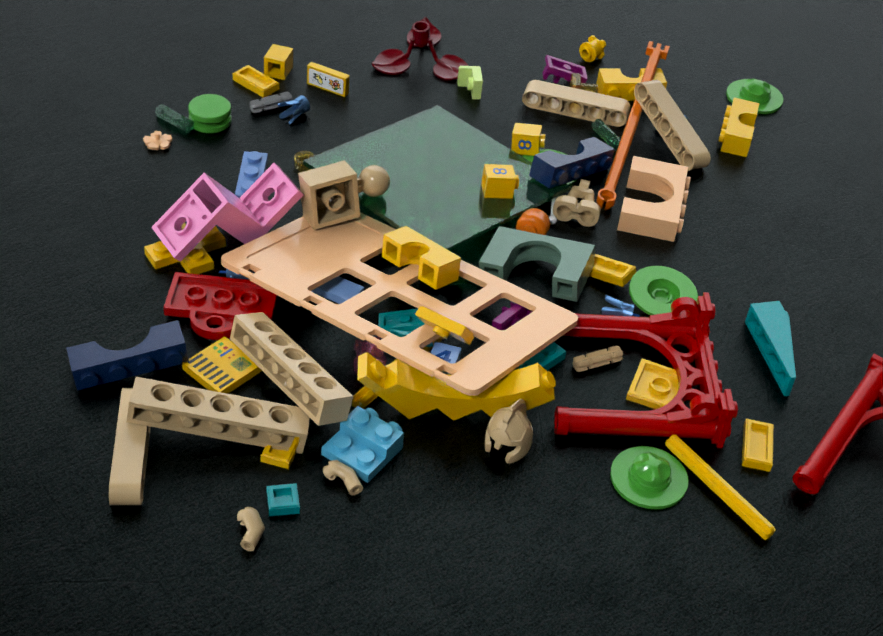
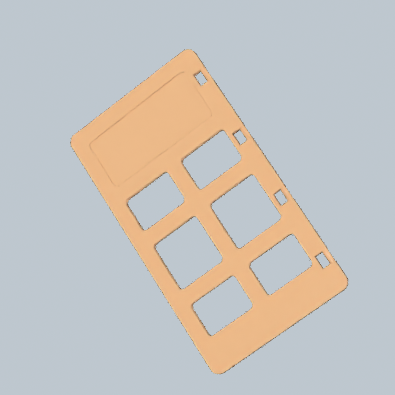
[221,212,578,396]

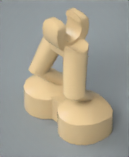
[553,179,601,227]

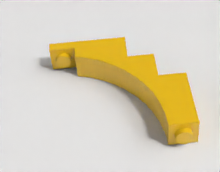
[357,352,556,421]

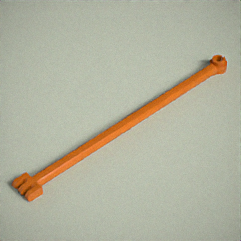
[596,41,670,210]

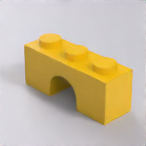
[596,68,667,101]
[718,98,759,157]
[382,226,461,290]

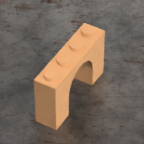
[617,156,691,242]

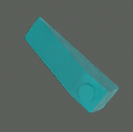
[745,301,796,396]

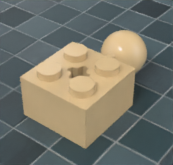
[298,160,390,230]

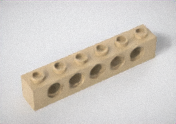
[230,312,353,426]
[126,377,310,454]

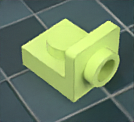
[457,66,483,99]

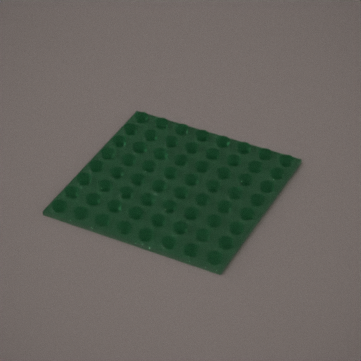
[303,105,571,251]

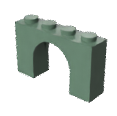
[479,226,595,302]

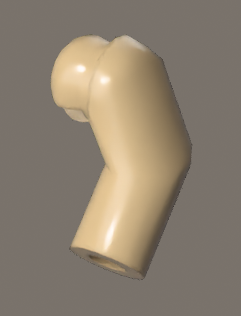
[323,460,363,495]
[237,507,265,551]

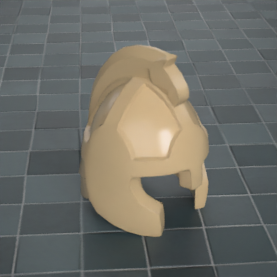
[484,399,533,464]

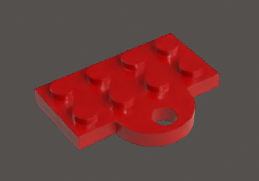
[164,272,278,340]

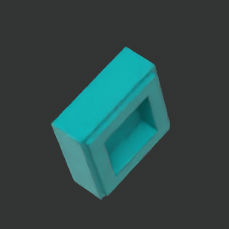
[266,483,300,516]

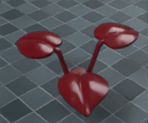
[372,17,468,80]

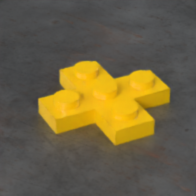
[144,222,226,274]

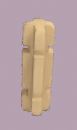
[572,345,623,372]

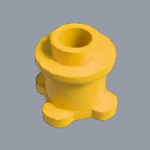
[579,35,606,62]

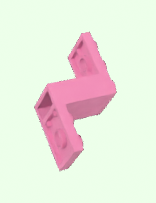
[151,163,304,262]

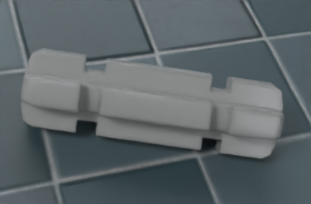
[250,91,292,114]

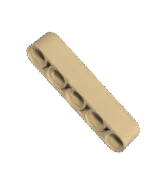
[522,80,631,127]
[634,80,711,171]
[109,388,151,505]

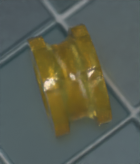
[294,151,315,172]

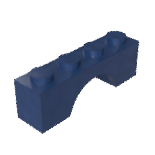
[529,137,615,189]
[66,320,189,391]

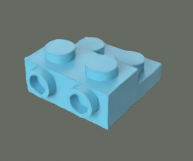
[321,406,404,483]

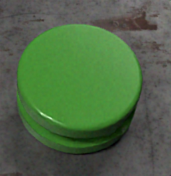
[188,94,232,133]

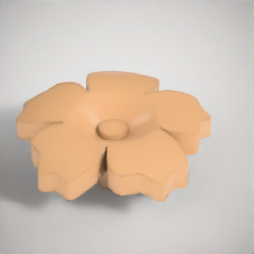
[143,131,172,150]

